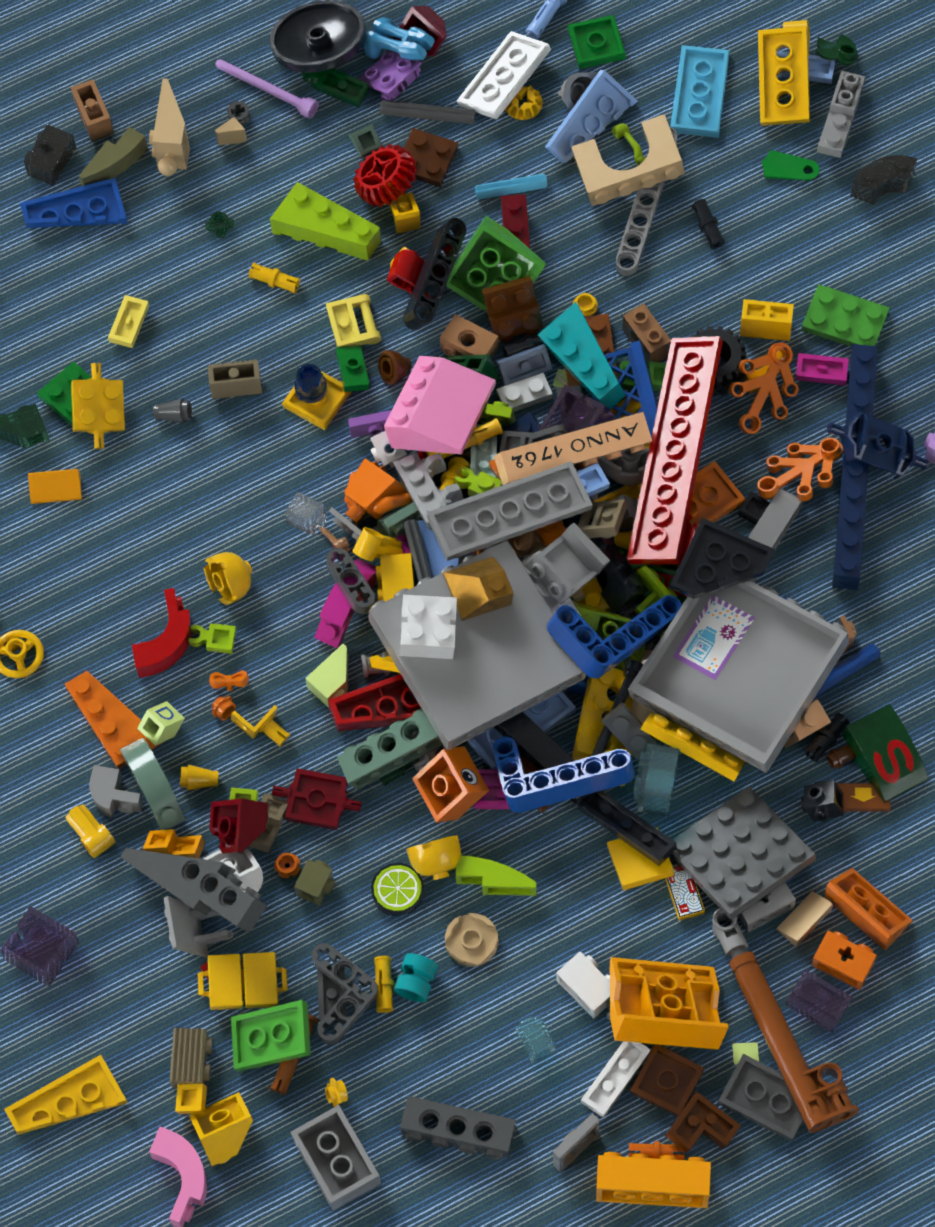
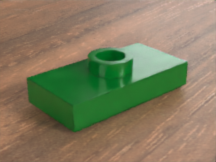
[336,345,370,392]

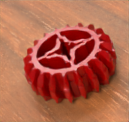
[353,144,418,207]

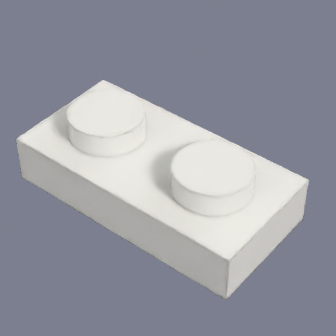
[496,373,553,412]

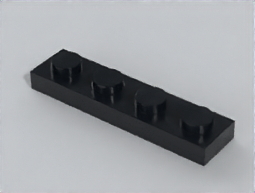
[577,791,677,866]

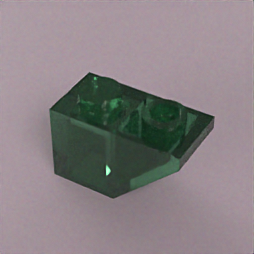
[0,403,49,449]

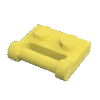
[326,294,382,347]

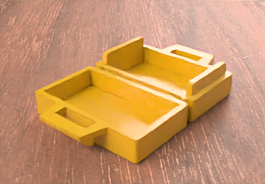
[197,952,288,1010]

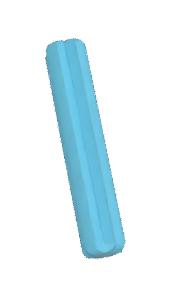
[475,174,547,200]

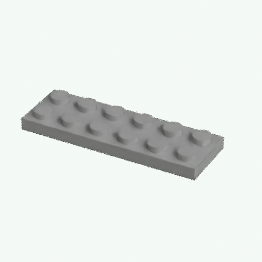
[427,461,592,561]

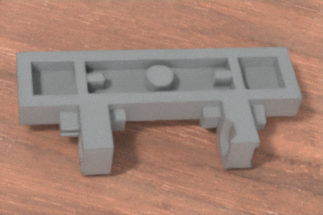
[393,453,464,530]

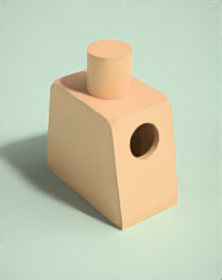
[784,699,831,749]

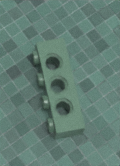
[337,709,443,790]

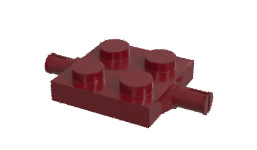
[272,768,362,830]

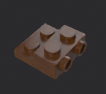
[482,276,544,342]

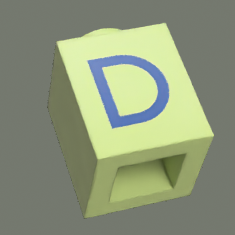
[137,701,185,745]

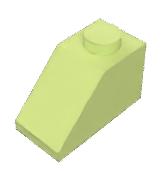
[305,644,348,708]

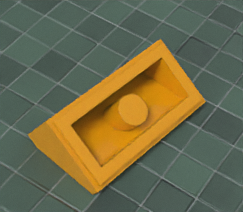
[28,469,82,504]

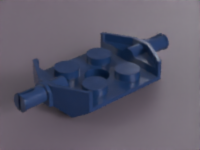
[827,412,928,480]

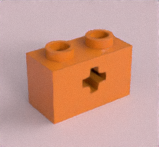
[812,931,877,990]

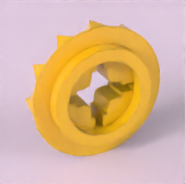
[505,85,543,120]

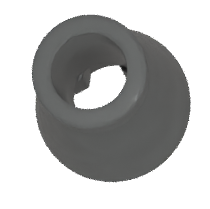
[153,398,192,423]

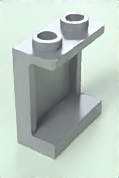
[525,523,610,604]

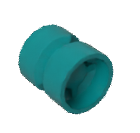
[393,953,438,1003]

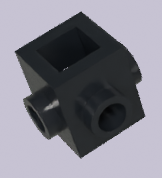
[801,780,844,821]

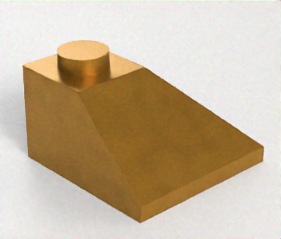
[443,557,514,621]

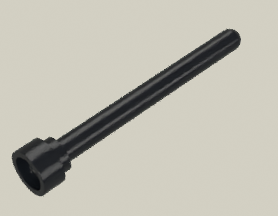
[590,659,643,757]

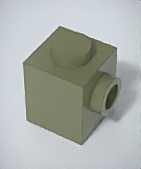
[294,859,335,906]

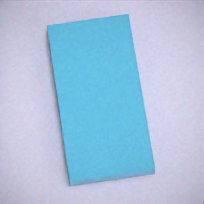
[670,45,730,138]

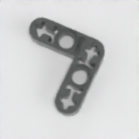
[311,943,378,1045]

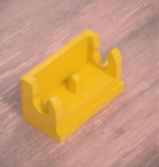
[740,299,794,341]

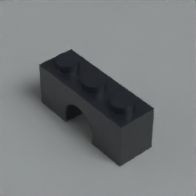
[589,537,648,614]

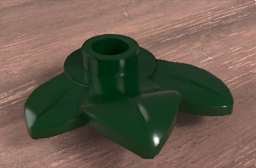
[816,35,858,65]

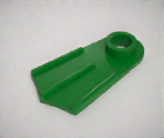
[761,150,820,181]

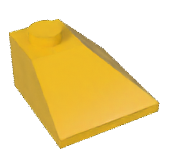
[189,1092,253,1166]

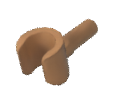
[320,527,350,552]

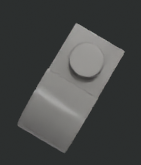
[89,765,143,818]

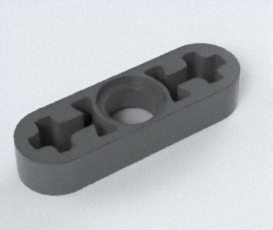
[326,548,375,614]

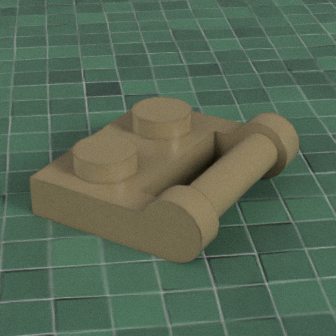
[577,499,627,539]

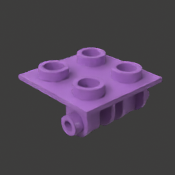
[359,50,422,101]

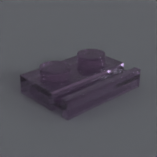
[785,969,853,1032]

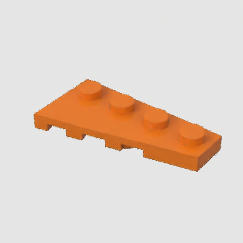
[65,671,163,769]

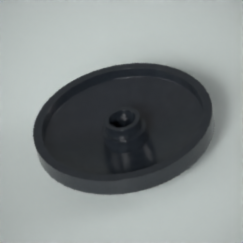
[270,0,366,73]

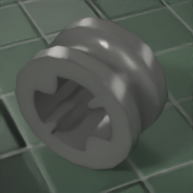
[227,101,250,126]

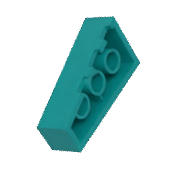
[538,302,626,412]

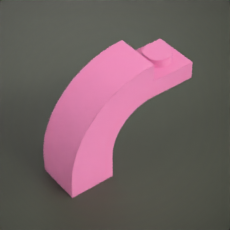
[149,1127,207,1227]

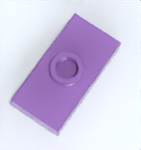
[348,410,392,438]

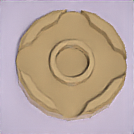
[445,913,499,967]

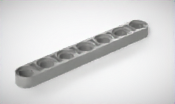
[616,127,677,276]

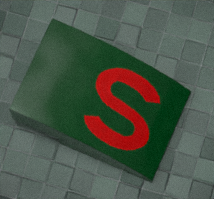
[842,704,929,803]

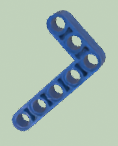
[547,595,682,678]
[493,736,635,813]

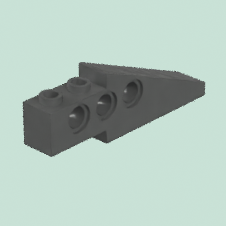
[120,848,268,933]

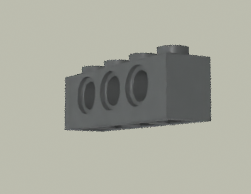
[400,1096,516,1160]

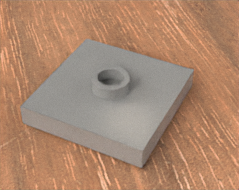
[553,1113,599,1172]

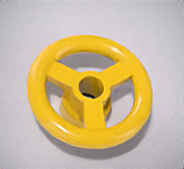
[0,630,44,678]

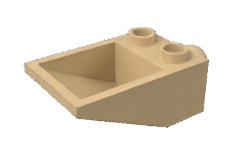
[149,79,190,176]

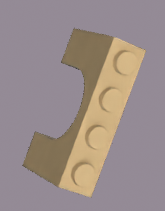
[571,114,685,206]

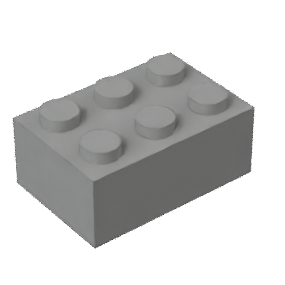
[290,1105,381,1211]

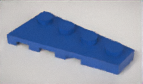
[20,178,128,228]

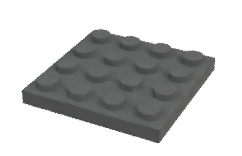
[670,787,816,920]

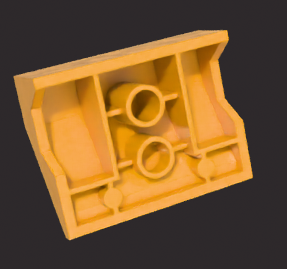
[610,957,729,1050]

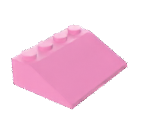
[384,356,496,454]

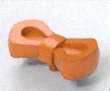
[209,670,249,691]

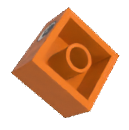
[412,746,489,823]

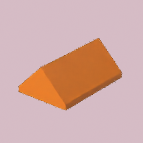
[824,868,913,950]

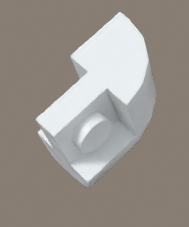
[203,849,263,898]

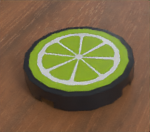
[371,863,425,916]

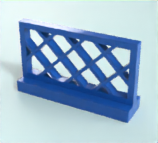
[591,340,658,437]

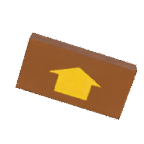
[837,783,891,812]

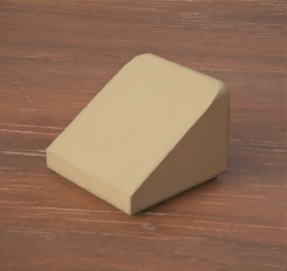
[215,117,247,146]

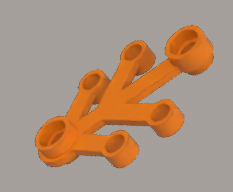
[728,342,799,434]
[757,438,843,501]

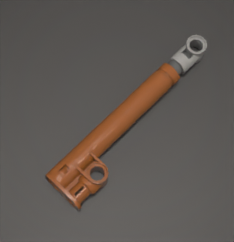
[712,908,860,1133]

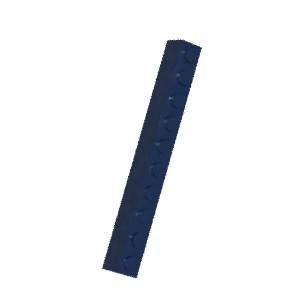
[832,344,878,590]

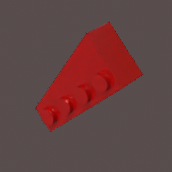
[328,674,422,732]

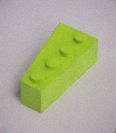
[270,182,381,260]

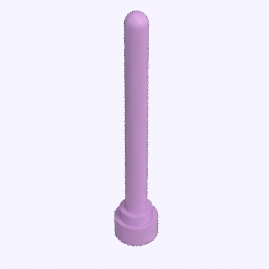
[215,59,319,119]

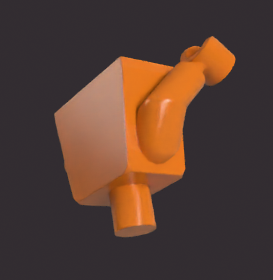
[344,458,413,523]

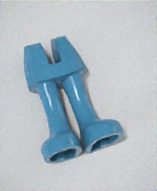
[364,17,435,61]

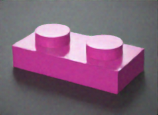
[795,353,849,386]

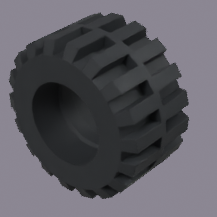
[689,326,746,396]

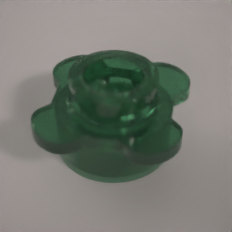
[205,211,235,238]

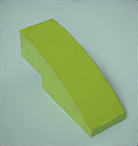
[456,856,537,896]

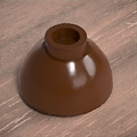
[378,350,412,385]

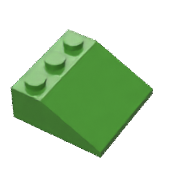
[446,216,546,312]

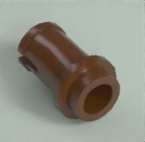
[826,744,857,769]

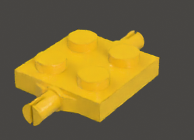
[71,363,125,449]

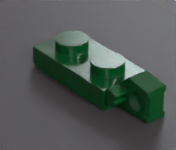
[302,68,370,108]

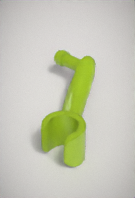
[611,123,646,165]

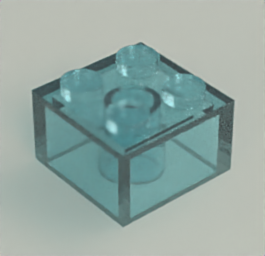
[633,744,679,817]

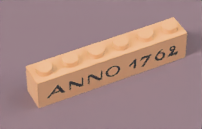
[494,412,652,485]

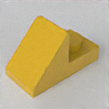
[390,192,421,233]

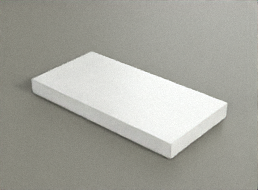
[457,31,551,120]

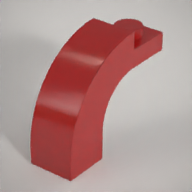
[132,588,192,678]

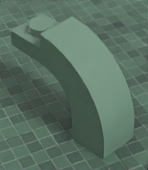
[120,738,186,830]

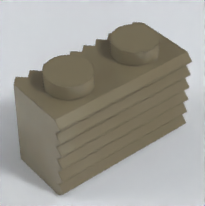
[208,359,262,399]
[170,1028,213,1088]

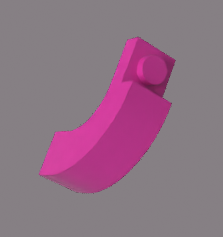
[314,558,377,648]

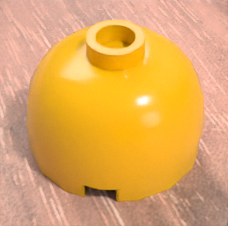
[204,552,252,605]
[406,835,461,881]

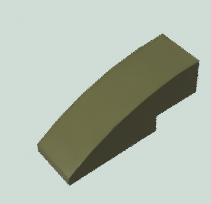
[79,127,148,186]

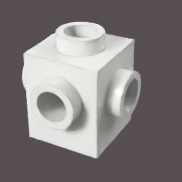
[370,431,407,467]

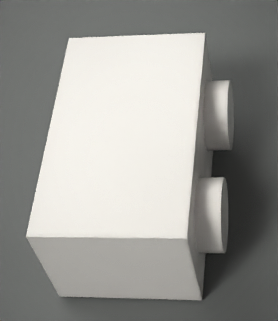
[556,952,610,1019]

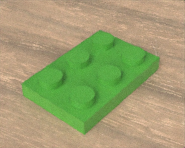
[801,284,890,347]
[231,1000,311,1072]

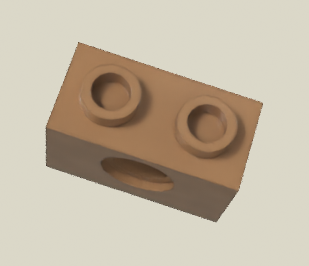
[71,79,114,141]
[622,304,671,364]
[440,314,499,359]

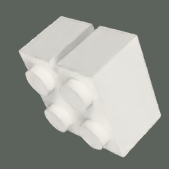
[400,594,457,659]

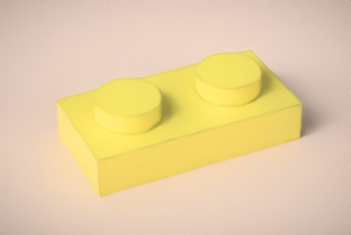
[108,295,149,348]

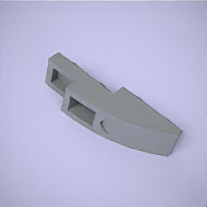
[817,71,865,158]

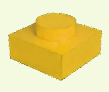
[175,1084,207,1114]

